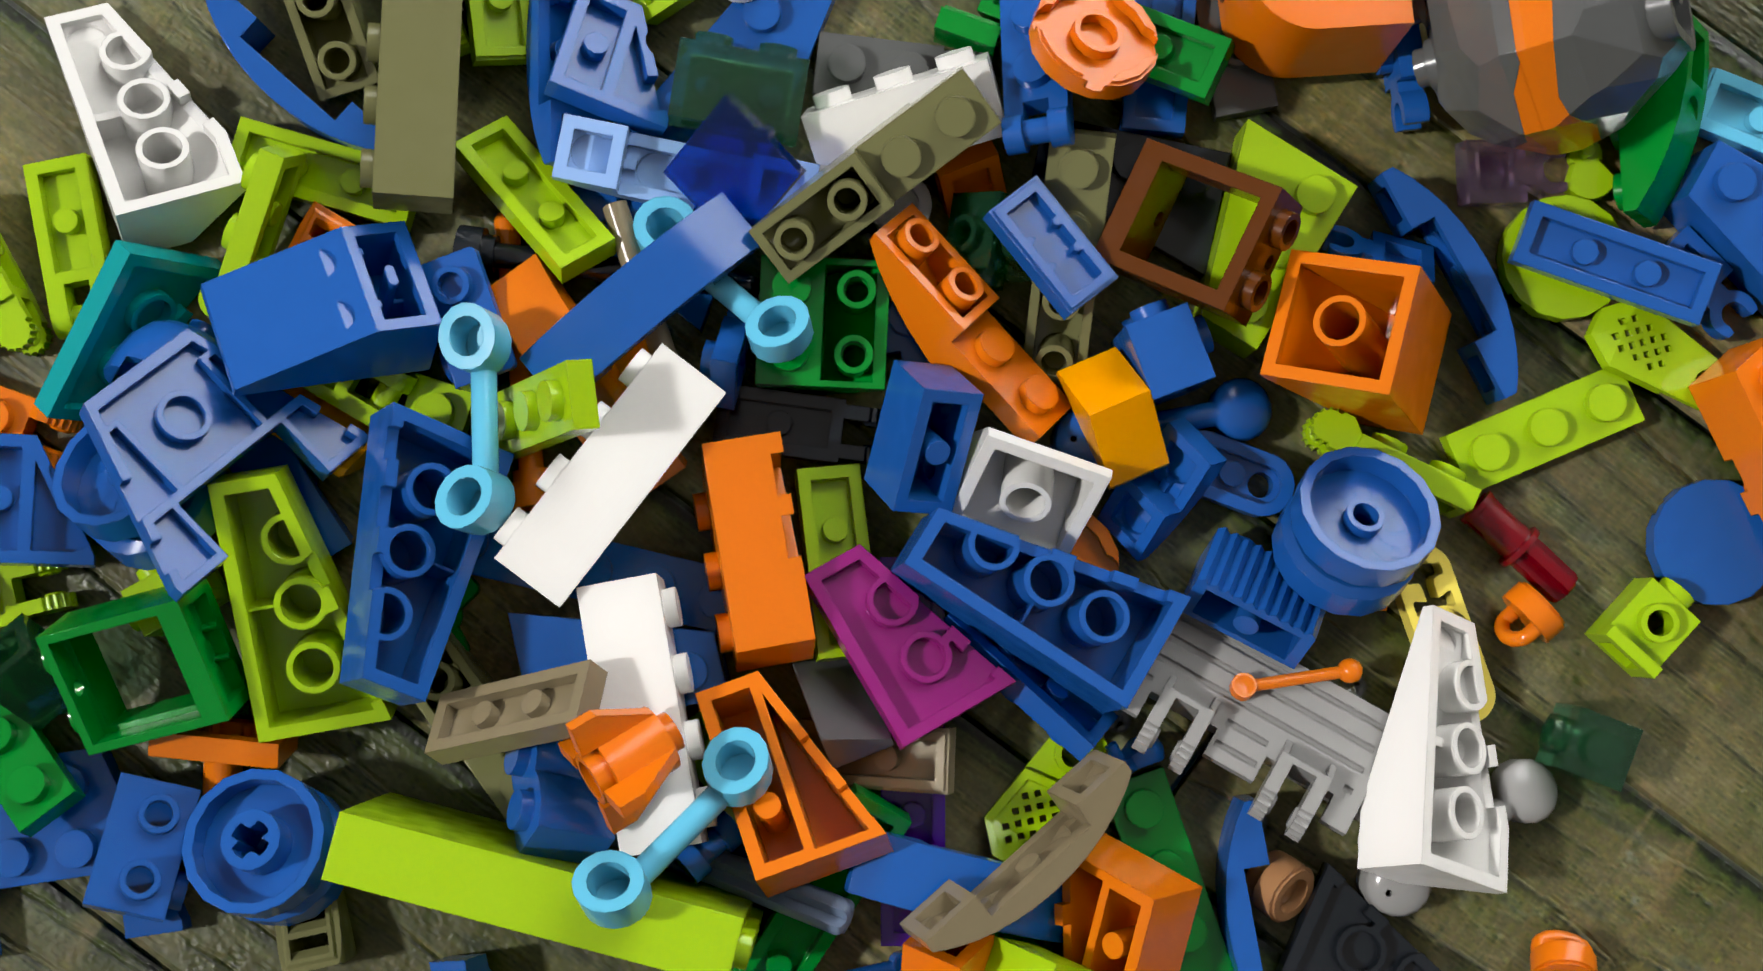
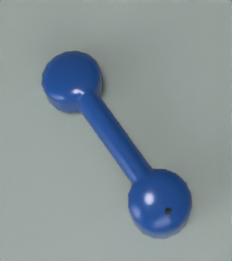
[1050,378,1272,464]

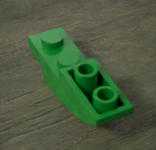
[1610,15,1709,228]

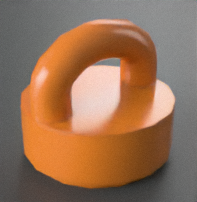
[1494,581,1565,647]
[1530,930,1598,971]

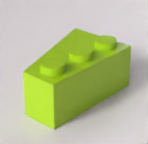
[1193,119,1358,359]

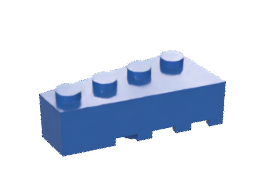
[339,402,514,706]
[890,507,1191,713]

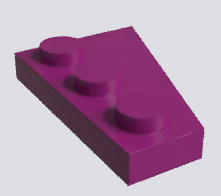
[805,544,1016,750]

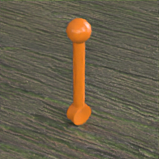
[1229,658,1363,701]

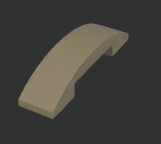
[899,749,1132,952]

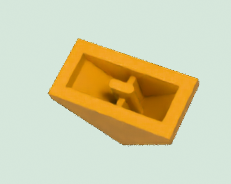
[1056,347,1170,490]

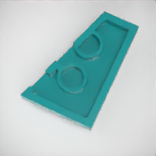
[34,240,222,421]

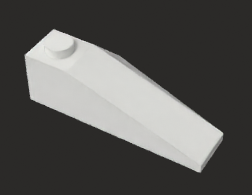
[44,3,246,249]
[1357,605,1509,894]

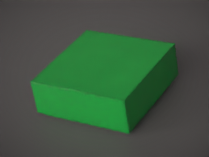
[934,5,1001,58]

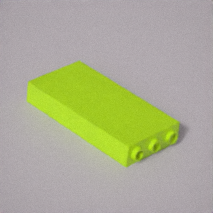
[321,792,765,971]

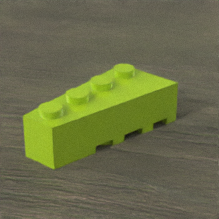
[207,464,398,743]

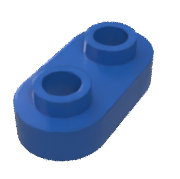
[1199,430,1295,517]

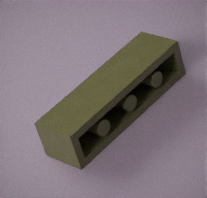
[360,0,463,214]

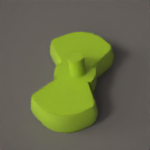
[1562,141,1614,202]

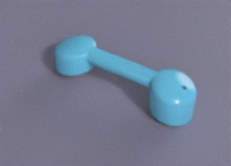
[633,196,814,363]
[435,302,516,535]
[571,727,773,929]

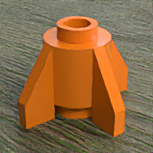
[558,706,685,834]

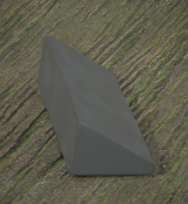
[791,650,894,769]

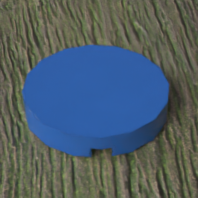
[1646,479,1763,605]

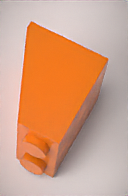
[1260,249,1452,435]

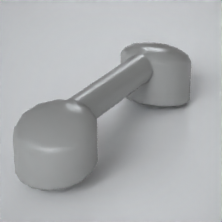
[1356,759,1558,916]

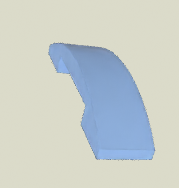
[551,113,820,224]

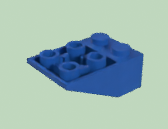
[200,221,442,396]

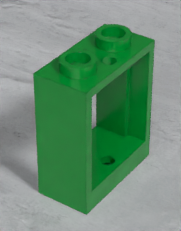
[35,578,250,756]

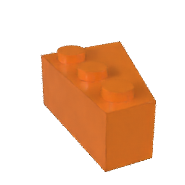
[692,431,816,672]
[695,671,894,898]
[1054,833,1202,971]

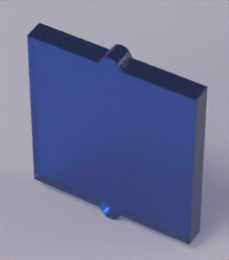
[663,92,806,227]

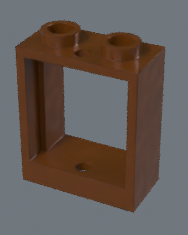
[1095,138,1303,327]

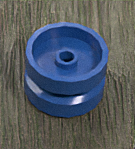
[52,426,228,571]
[1271,447,1441,617]
[181,769,344,926]

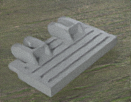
[1122,612,1389,842]

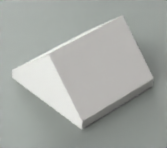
[952,427,1113,554]

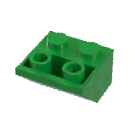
[755,255,889,395]

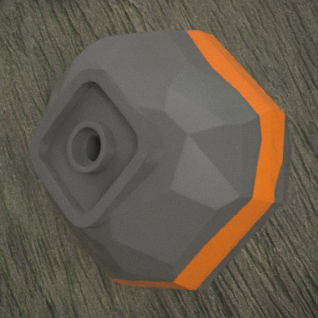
[1412,0,1696,155]

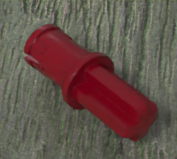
[1460,491,1578,603]

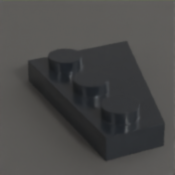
[1031,115,1230,279]

